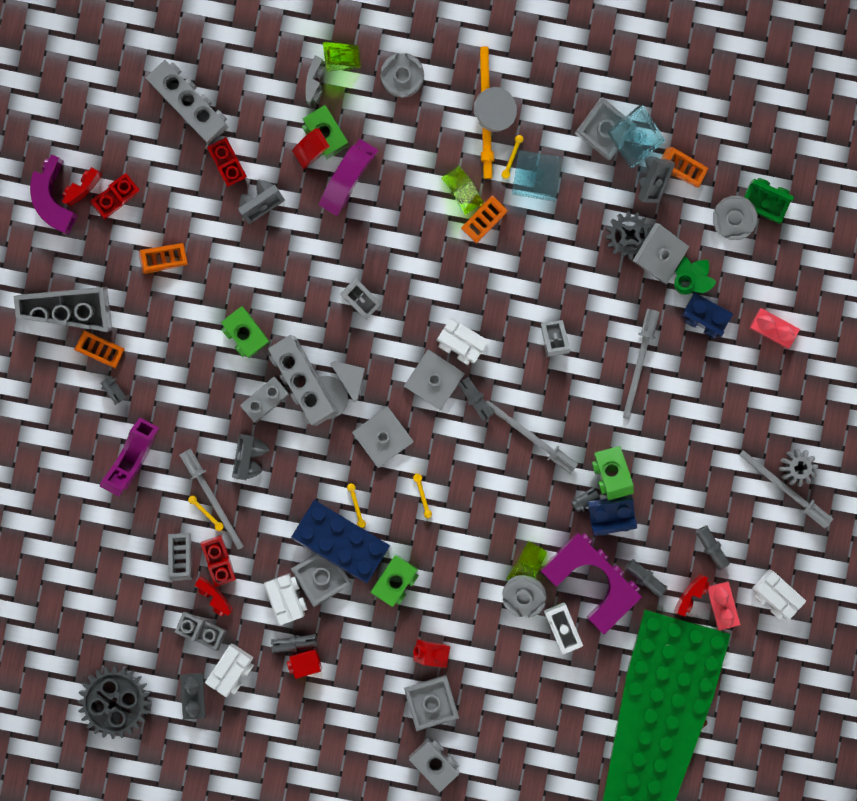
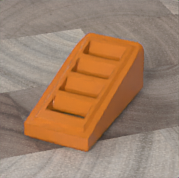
[661,147,709,188]
[461,195,508,244]
[139,243,188,274]
[74,330,125,369]

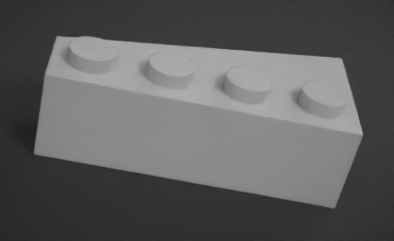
[14,287,112,332]

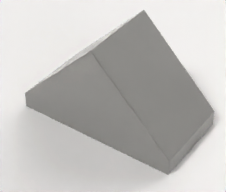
[340,278,381,320]
[541,320,570,357]
[330,361,365,402]

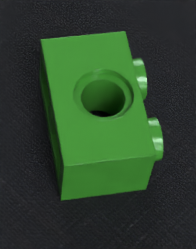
[302,105,349,160]
[221,306,271,359]
[592,446,634,501]
[371,554,419,607]

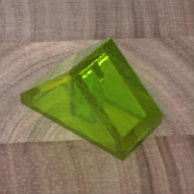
[323,42,361,72]
[441,166,484,215]
[506,541,547,580]

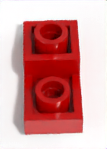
[292,128,330,169]
[207,137,247,187]
[62,167,103,207]
[90,173,140,220]
[200,535,236,587]
[674,574,709,617]
[194,576,233,617]

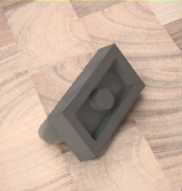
[638,156,675,203]
[238,179,285,225]
[232,434,270,480]
[180,673,206,720]

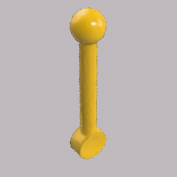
[501,135,524,179]
[413,474,432,519]
[347,483,366,528]
[188,496,224,531]

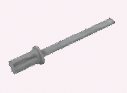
[623,309,660,419]
[486,401,578,474]
[180,448,244,550]
[739,450,833,529]

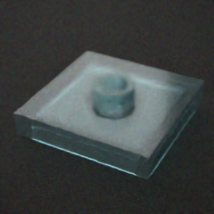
[607,105,665,168]
[512,150,563,202]

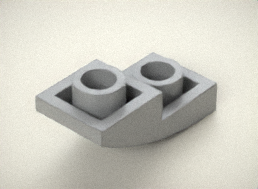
[305,55,325,106]
[175,612,227,650]

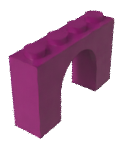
[540,532,642,635]

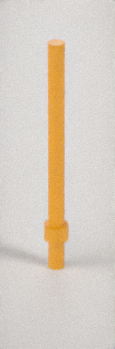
[480,46,494,179]

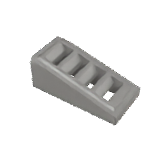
[168,533,193,581]

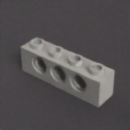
[146,60,229,145]
[268,335,339,426]

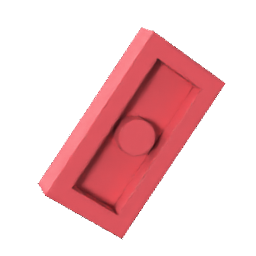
[749,308,800,349]
[707,581,740,631]

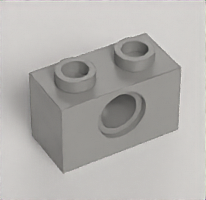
[240,377,290,423]
[409,738,459,793]

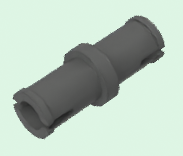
[458,377,494,421]
[695,525,730,570]
[624,559,667,598]
[271,634,317,654]

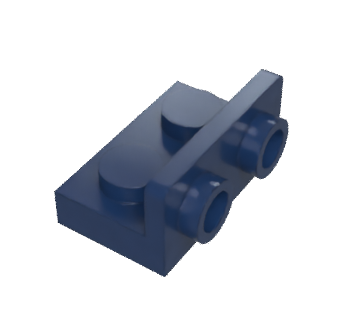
[681,292,733,339]
[588,494,638,536]

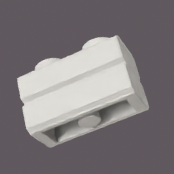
[437,318,488,365]
[752,569,806,620]
[264,573,307,626]
[544,602,583,655]
[205,643,254,697]

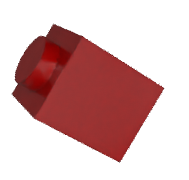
[287,648,322,679]

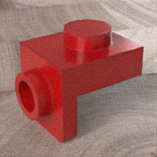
[413,639,451,668]

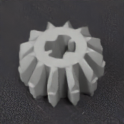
[779,449,818,487]

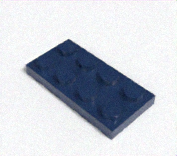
[291,500,390,584]

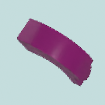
[318,139,378,216]
[30,154,78,235]
[99,418,159,497]

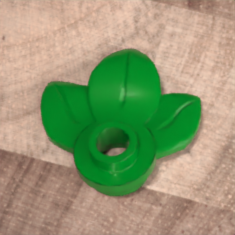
[674,256,716,295]

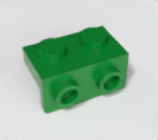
[744,178,794,224]

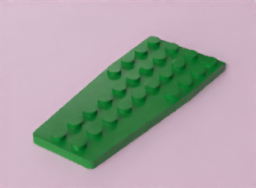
[602,609,731,801]

